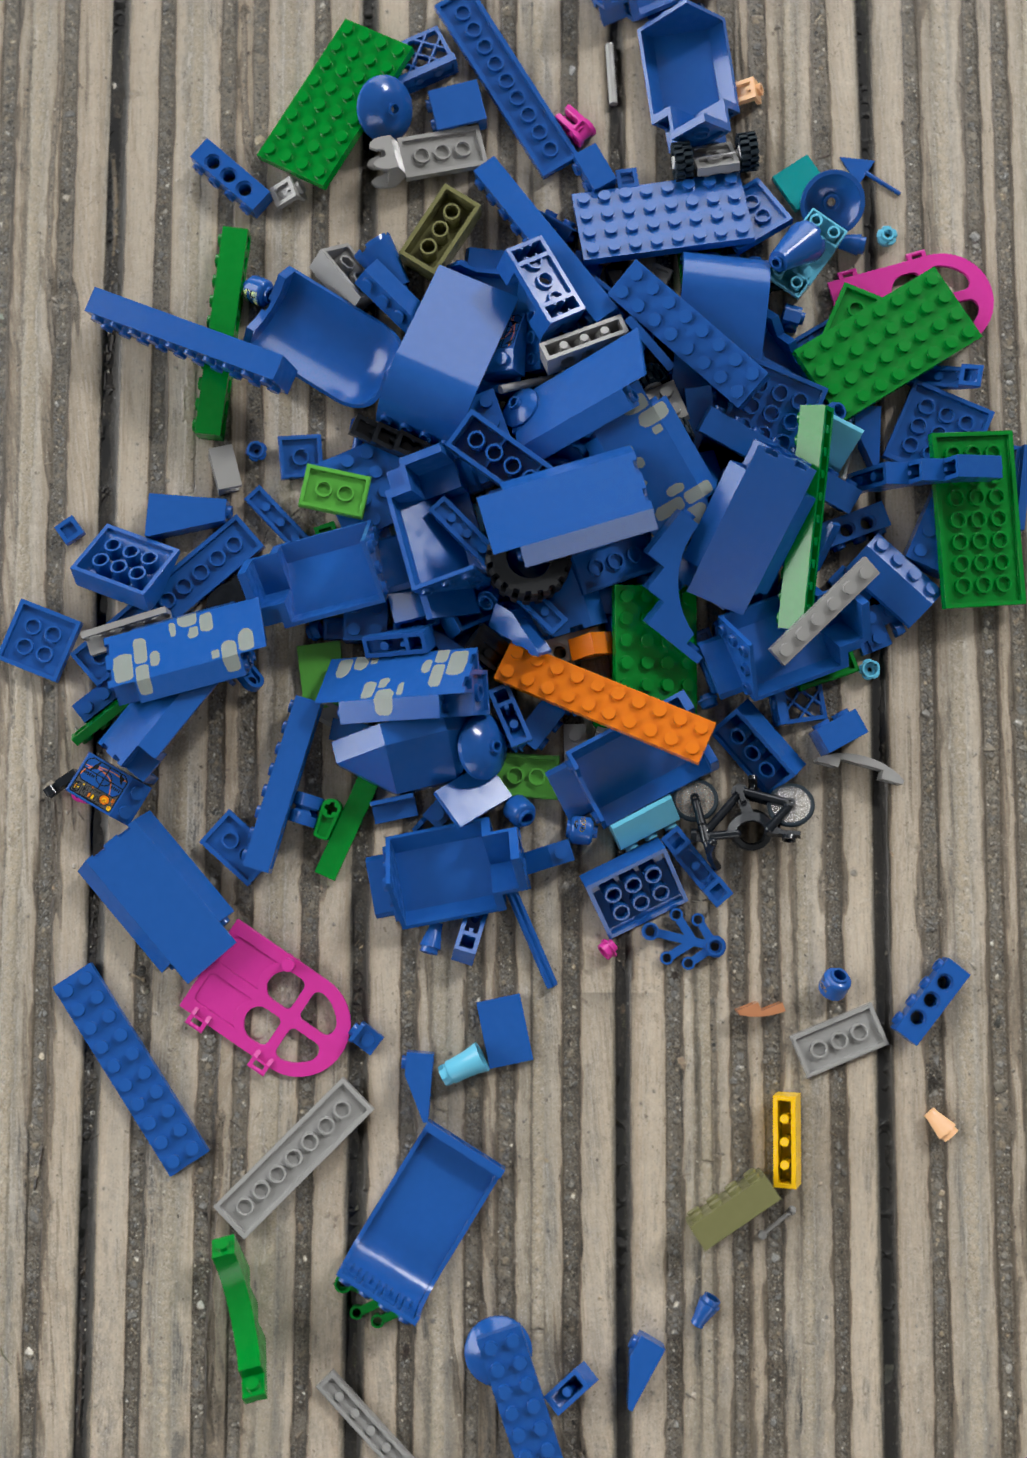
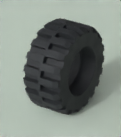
[485,542,572,605]

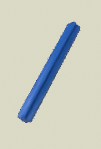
[506,892,557,989]

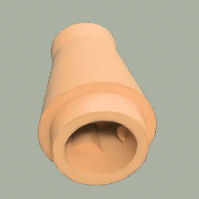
[924,1107,958,1142]

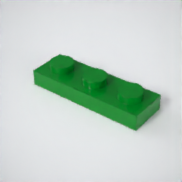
[71,699,129,746]

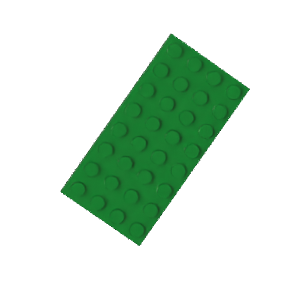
[257,19,415,190]
[792,267,983,421]
[928,430,1026,610]

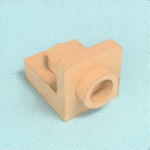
[735,76,764,106]

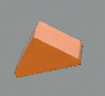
[568,631,612,662]

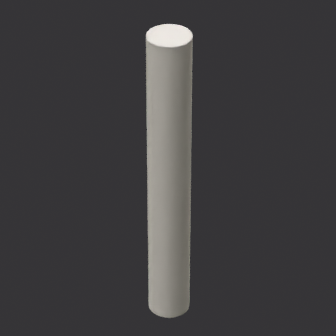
[605,42,618,106]
[498,374,555,394]

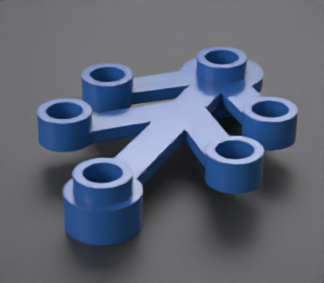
[641,908,726,970]

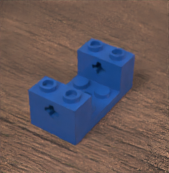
[496,235,586,341]

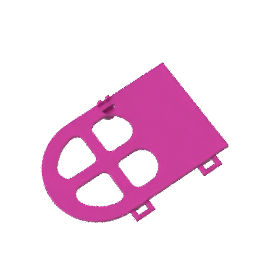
[827,249,994,333]
[179,919,351,1077]

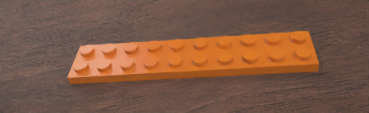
[494,641,716,765]

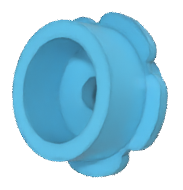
[876,226,898,247]
[859,659,880,680]

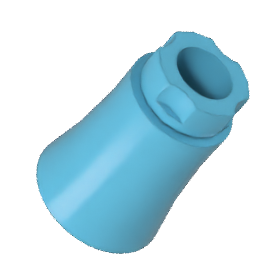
[438,1042,489,1086]

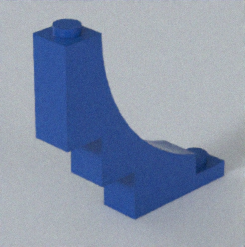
[847,454,1003,494]
[643,509,703,664]

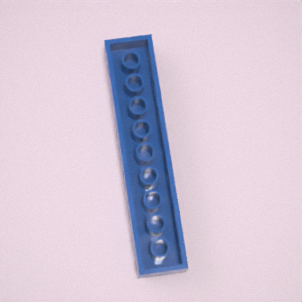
[85,287,298,395]

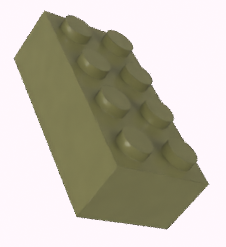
[399,183,482,281]
[685,1168,781,1251]

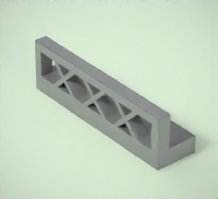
[80,606,173,657]

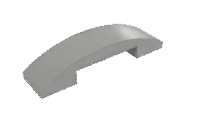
[813,753,904,786]

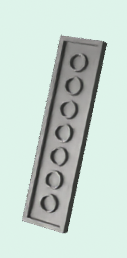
[213,1076,375,1239]

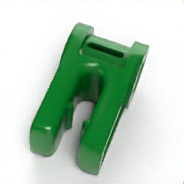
[313,798,343,840]

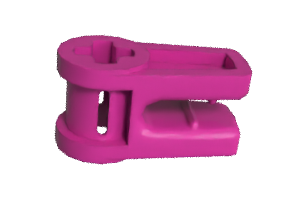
[555,104,596,148]

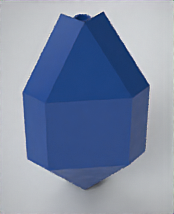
[331,716,470,796]

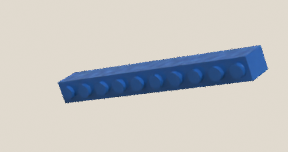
[473,156,619,326]

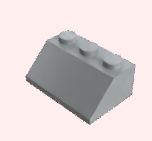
[309,243,373,310]

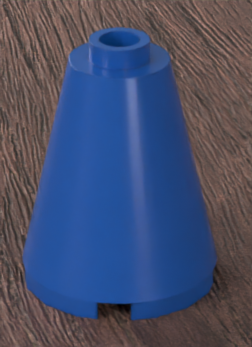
[769,220,826,272]
[354,232,410,289]

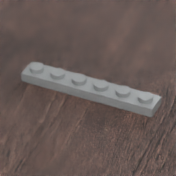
[768,557,880,666]

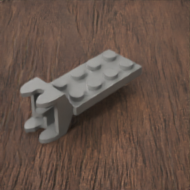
[367,125,487,189]

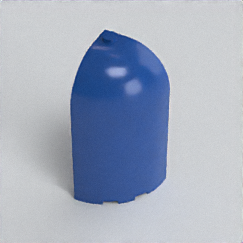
[243,265,401,408]

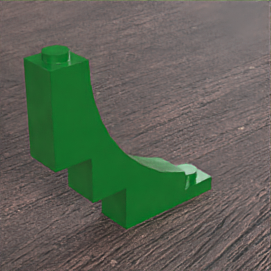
[212,1234,268,1404]

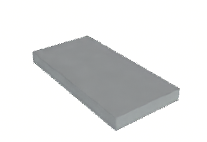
[789,1002,889,1079]

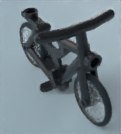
[672,775,815,871]

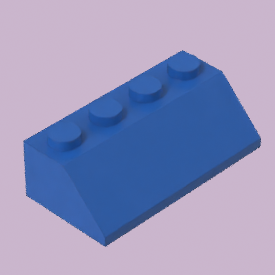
[844,533,941,629]
[712,699,806,794]

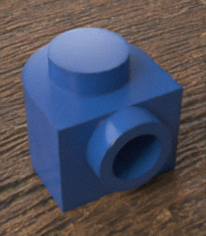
[780,303,805,333]

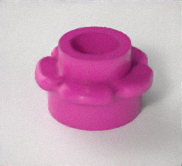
[598,939,618,960]

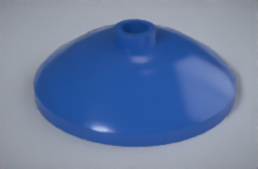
[357,75,413,140]
[800,169,865,231]
[458,715,507,780]
[464,1315,532,1386]

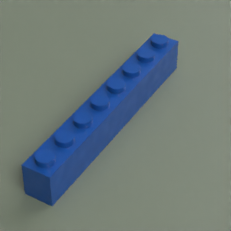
[695,405,862,514]
[241,695,324,874]

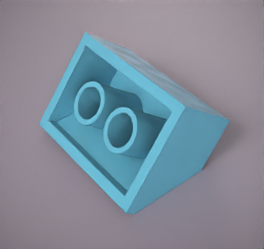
[608,794,680,852]

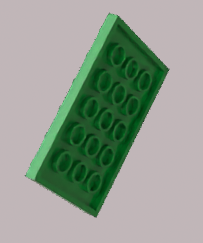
[612,585,697,715]

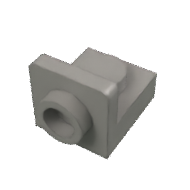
[269,176,307,209]

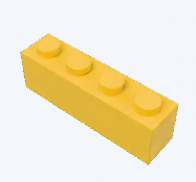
[773,1091,801,1189]

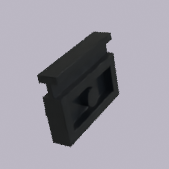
[464,623,510,674]

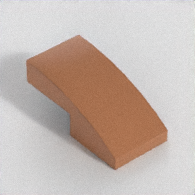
[735,1001,786,1017]

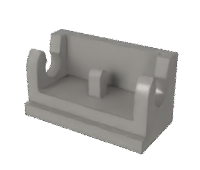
[208,444,242,496]

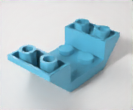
[770,207,848,300]

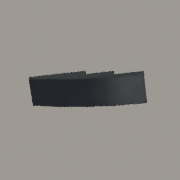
[348,413,433,458]

